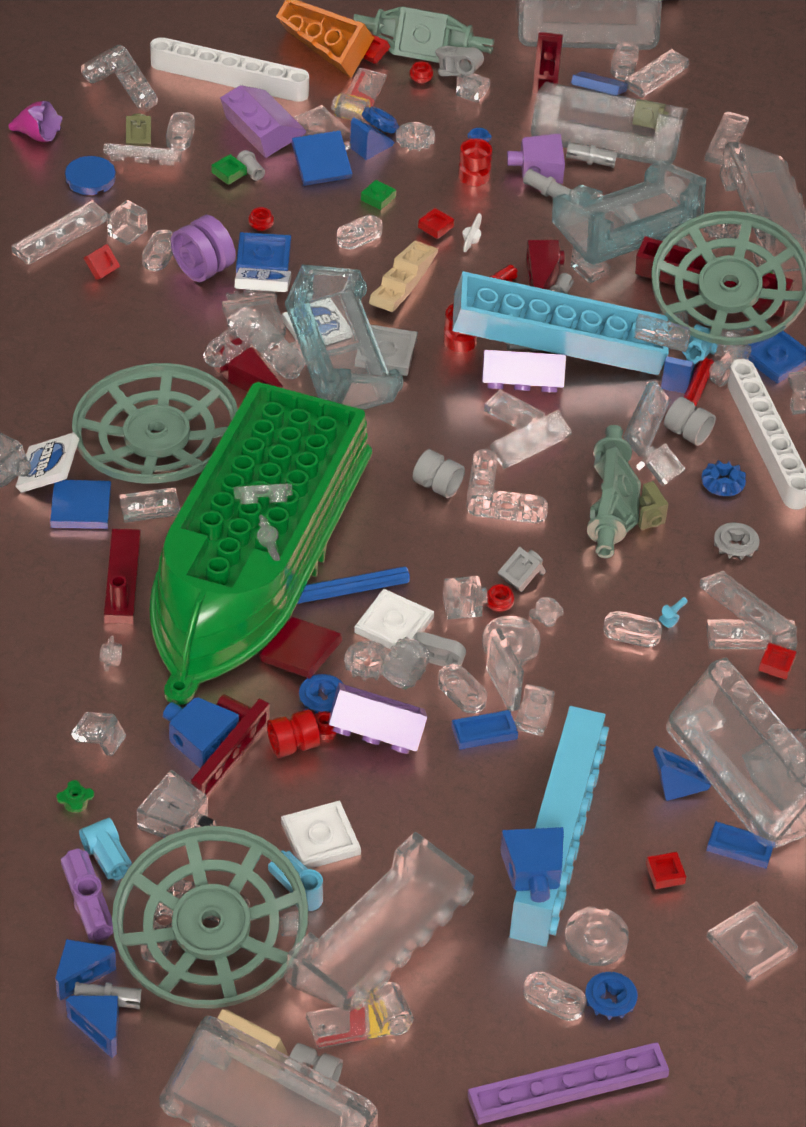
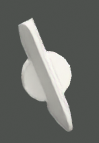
[463,213,482,252]

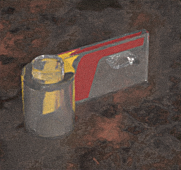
[331,68,387,122]
[306,982,414,1049]

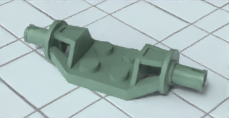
[353,6,494,63]
[587,425,641,558]

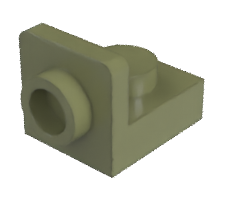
[632,99,669,132]
[126,114,151,148]
[638,481,669,530]

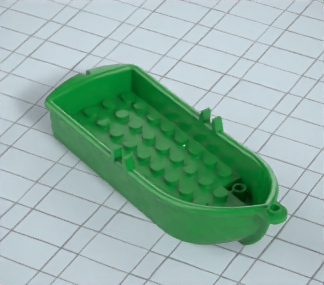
[149,382,372,705]

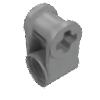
[435,46,484,77]

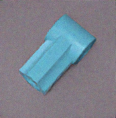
[682,324,722,364]
[79,817,132,881]
[268,850,323,911]

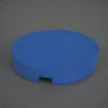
[65,156,116,195]

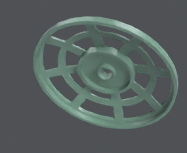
[651,211,806,345]
[72,363,238,484]
[112,826,308,1009]

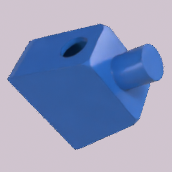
[163,697,239,768]
[500,827,564,903]

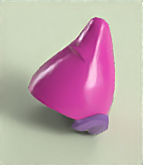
[9,101,62,142]

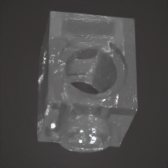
[443,576,488,620]

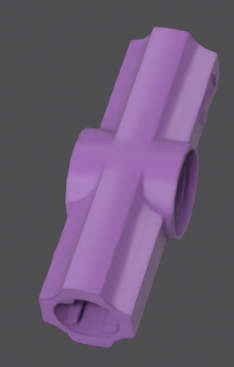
[61,848,113,942]

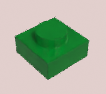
[211,154,247,185]
[361,180,396,210]

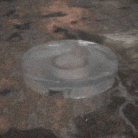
[482,616,541,667]
[564,907,629,966]

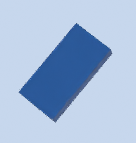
[451,710,518,750]
[706,821,776,869]

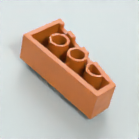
[276,0,374,78]

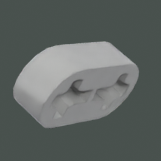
[409,632,466,669]

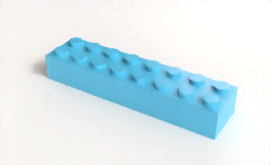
[452,271,669,375]
[509,706,609,947]

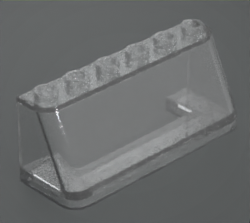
[515,0,662,50]
[531,82,688,166]
[719,141,806,273]
[666,657,806,848]
[285,831,475,1012]
[159,1016,378,1127]

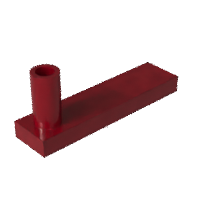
[104,529,141,624]
[191,694,270,804]

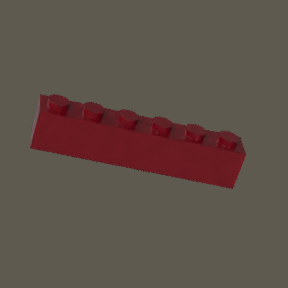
[635,236,794,318]

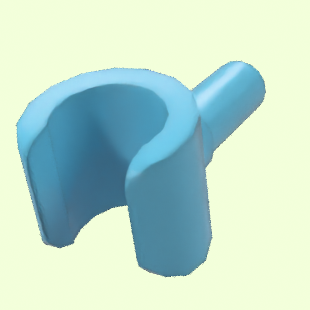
[659,597,688,628]

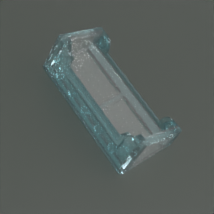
[552,161,706,265]
[285,264,403,410]

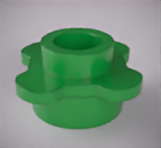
[57,780,94,813]

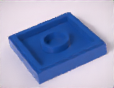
[571,71,628,96]
[291,130,353,186]
[236,232,291,274]
[739,331,806,384]
[50,480,111,529]

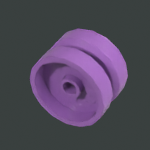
[171,214,235,282]

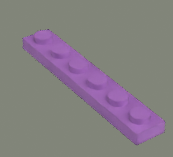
[467,1042,669,1125]

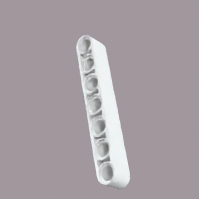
[150,37,309,102]
[727,359,806,510]

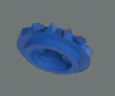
[362,106,399,133]
[702,460,746,496]
[299,674,344,714]
[585,972,638,1020]

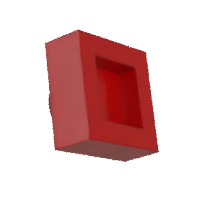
[363,34,390,64]
[418,208,454,239]
[83,244,120,280]
[759,643,797,680]
[646,852,687,889]

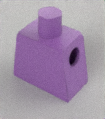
[507,134,565,184]

